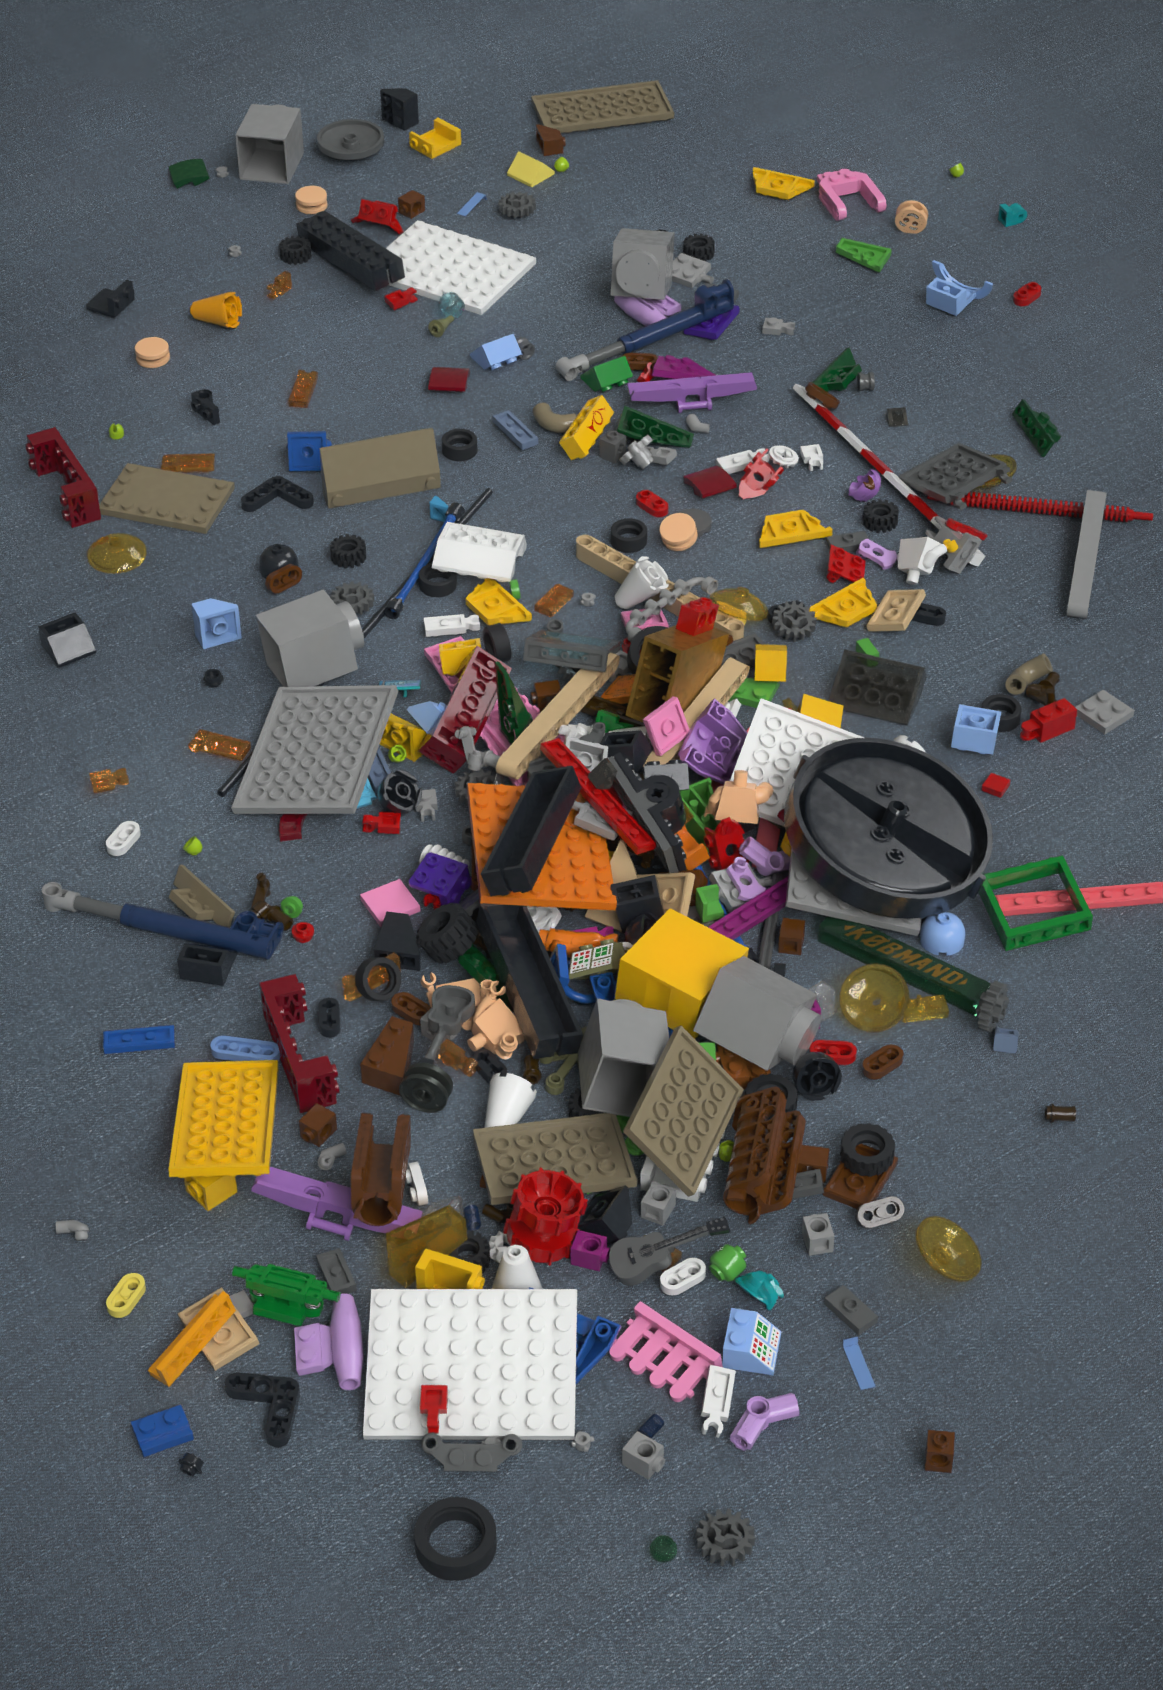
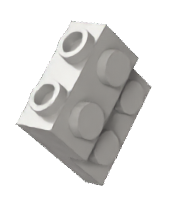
[564,736,608,780]

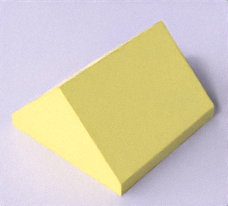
[507,151,555,187]

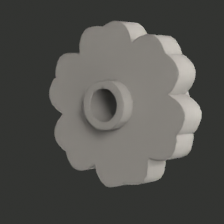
[619,435,654,470]

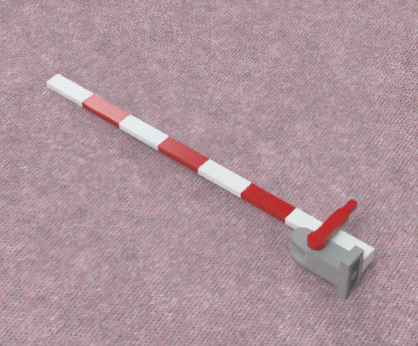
[793,384,988,573]

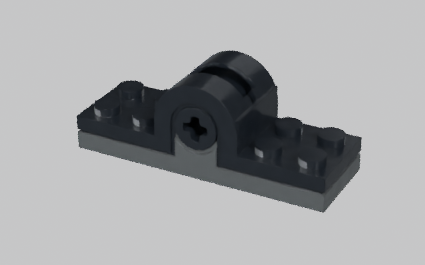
[605,752,687,873]

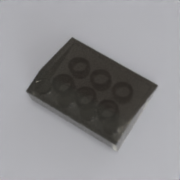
[828,649,927,726]

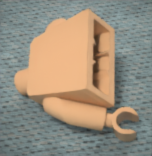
[704,770,773,824]
[421,972,497,1030]
[467,981,525,1059]

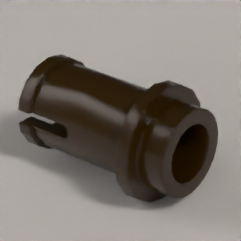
[523,1054,542,1085]
[1045,1104,1076,1123]

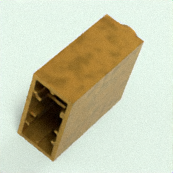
[626,625,729,723]

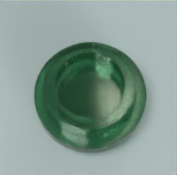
[650,1535,677,1562]

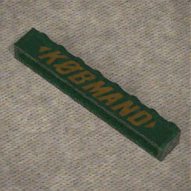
[818,916,991,1017]

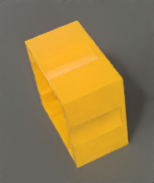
[615,908,749,1039]

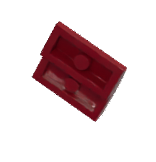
[428,367,470,392]
[683,465,737,498]

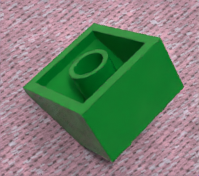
[580,356,633,393]

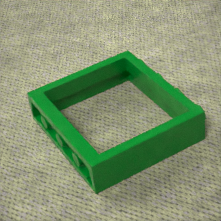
[978,855,1093,951]

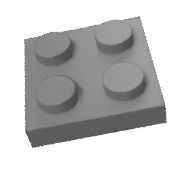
[1075,690,1134,734]

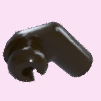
[482,1203,513,1223]

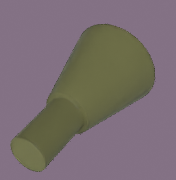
[428,315,454,337]

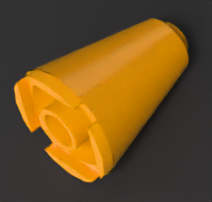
[190,292,242,328]

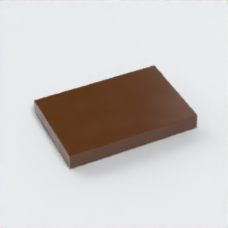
[823,1144,898,1213]

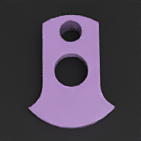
[856,539,897,570]
[726,857,766,901]

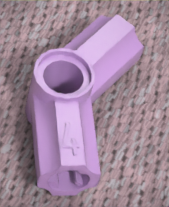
[739,836,790,876]
[730,1393,799,1451]

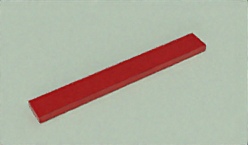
[540,738,656,855]

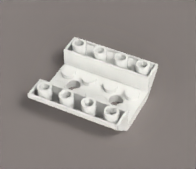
[432,522,527,582]

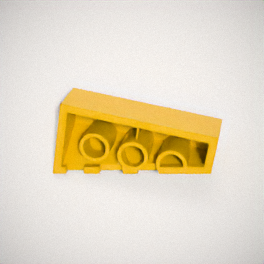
[380,713,427,762]

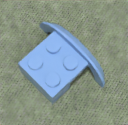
[926,260,993,316]

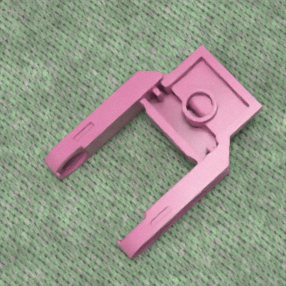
[817,169,886,221]

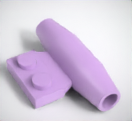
[614,295,681,326]
[294,1294,364,1390]

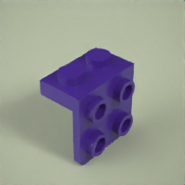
[409,853,471,906]

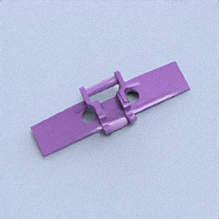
[627,372,757,413]
[251,1167,423,1241]

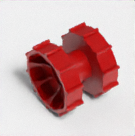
[503,1167,588,1266]

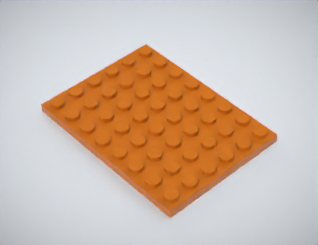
[467,783,617,910]

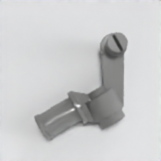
[455,726,500,771]

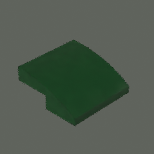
[169,159,210,189]

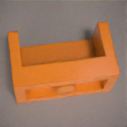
[674,824,710,870]

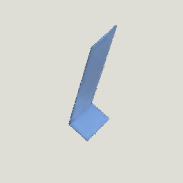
[457,192,487,216]
[843,1337,876,1390]

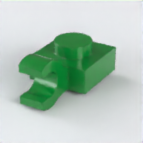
[595,709,634,733]

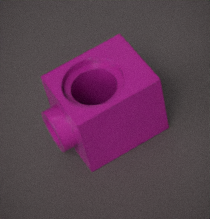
[571,1230,610,1272]

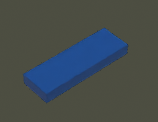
[103,1025,175,1054]

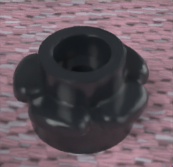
[203,669,224,688]
[178,1453,204,1476]

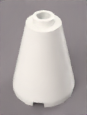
[615,556,669,609]
[484,1073,537,1128]
[492,1245,542,1289]

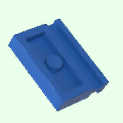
[131,1405,194,1457]

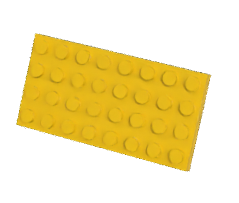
[169,1060,279,1178]

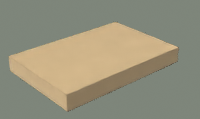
[867,589,926,632]
[178,1288,260,1371]

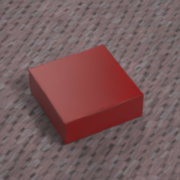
[981,773,1011,798]

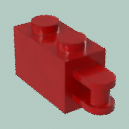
[1020,698,1077,743]

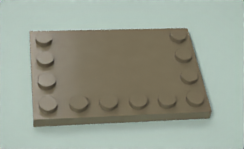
[99,463,235,534]
[623,1026,744,1197]
[473,1113,637,1205]

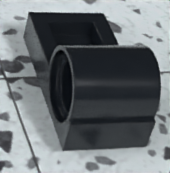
[191,389,220,425]

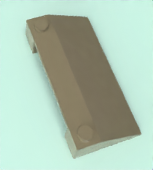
[319,428,441,509]

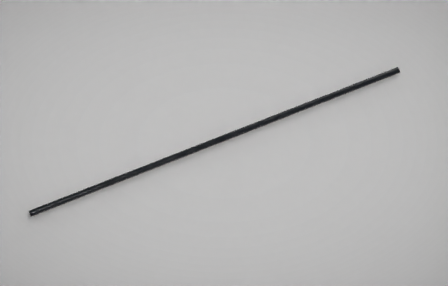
[217,488,493,797]

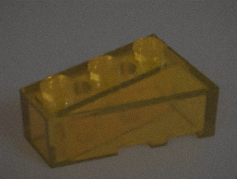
[386,1205,468,1288]

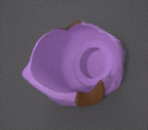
[848,470,881,502]

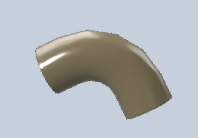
[532,403,577,433]
[1005,653,1053,695]

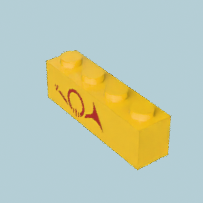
[559,395,614,460]

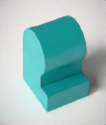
[998,203,1028,227]

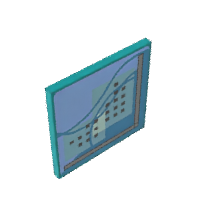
[379,680,421,697]

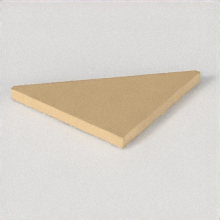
[585,839,638,934]
[637,872,695,917]

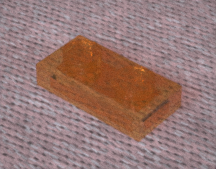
[535,584,574,618]

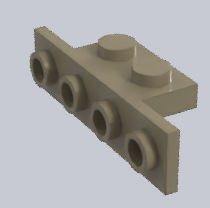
[169,865,235,927]

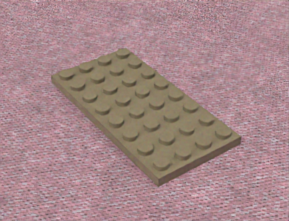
[531,80,674,133]

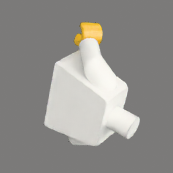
[897,537,958,585]

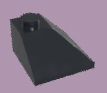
[577,1185,632,1244]

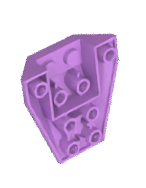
[678,698,747,784]

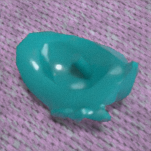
[735,1271,784,1311]

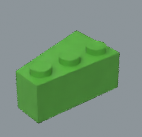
[680,777,721,852]

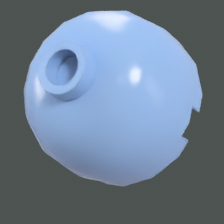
[920,912,966,956]

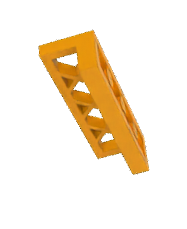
[148,1291,236,1387]

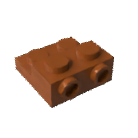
[716,1045,771,1090]

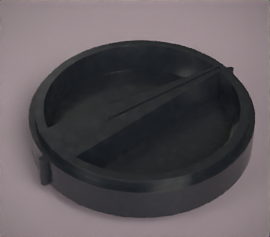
[784,738,993,919]

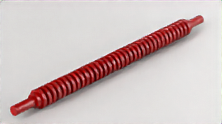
[928,492,1153,523]

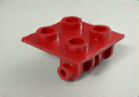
[827,544,866,583]

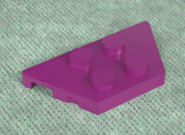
[652,355,716,379]

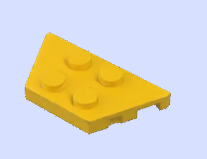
[753,167,815,200]
[759,510,832,548]
[465,578,532,625]
[810,578,877,627]

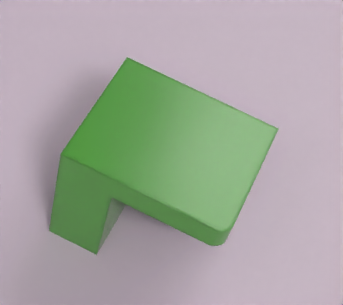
[695,884,724,923]

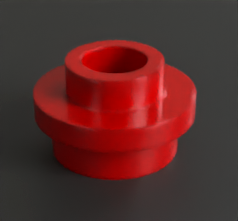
[292,922,314,943]

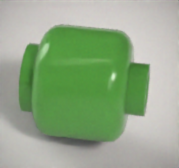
[709,1244,746,1282]

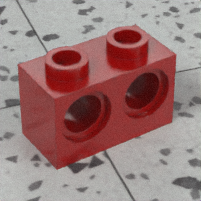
[676,597,719,636]

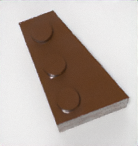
[360,1016,414,1096]

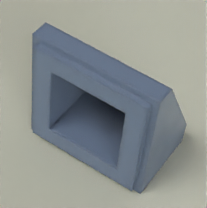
[993,1027,1019,1053]

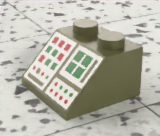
[569,939,625,980]

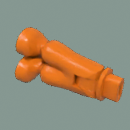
[539,928,618,958]

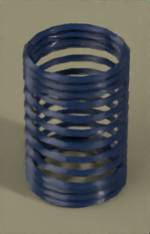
[464,1205,481,1231]
[638,1414,664,1438]

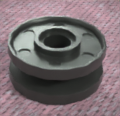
[399,1063,453,1113]

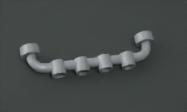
[625,576,718,642]

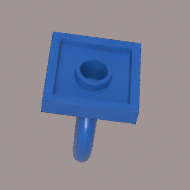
[286,431,332,471]
[550,943,596,1004]

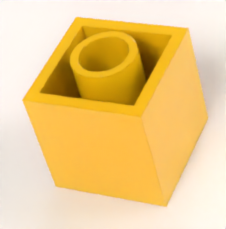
[754,644,787,682]
[184,1175,237,1211]

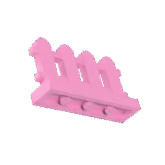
[609,1301,723,1402]

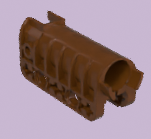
[723,1087,806,1224]
[351,1113,411,1226]

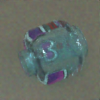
[438,292,465,318]

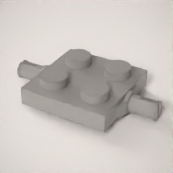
[672,253,714,288]
[571,801,633,841]
[709,863,772,913]

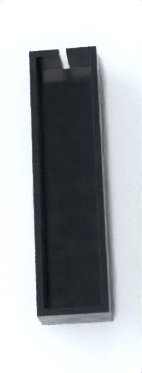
[296,211,405,291]
[481,766,582,896]
[476,903,583,1059]

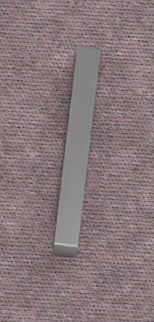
[1066,490,1107,619]

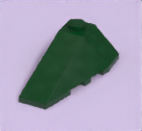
[614,406,694,448]
[495,661,533,744]

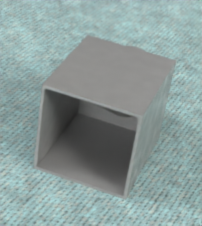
[236,104,304,184]
[611,228,675,300]
[255,589,364,687]
[693,956,821,1071]
[578,999,669,1117]

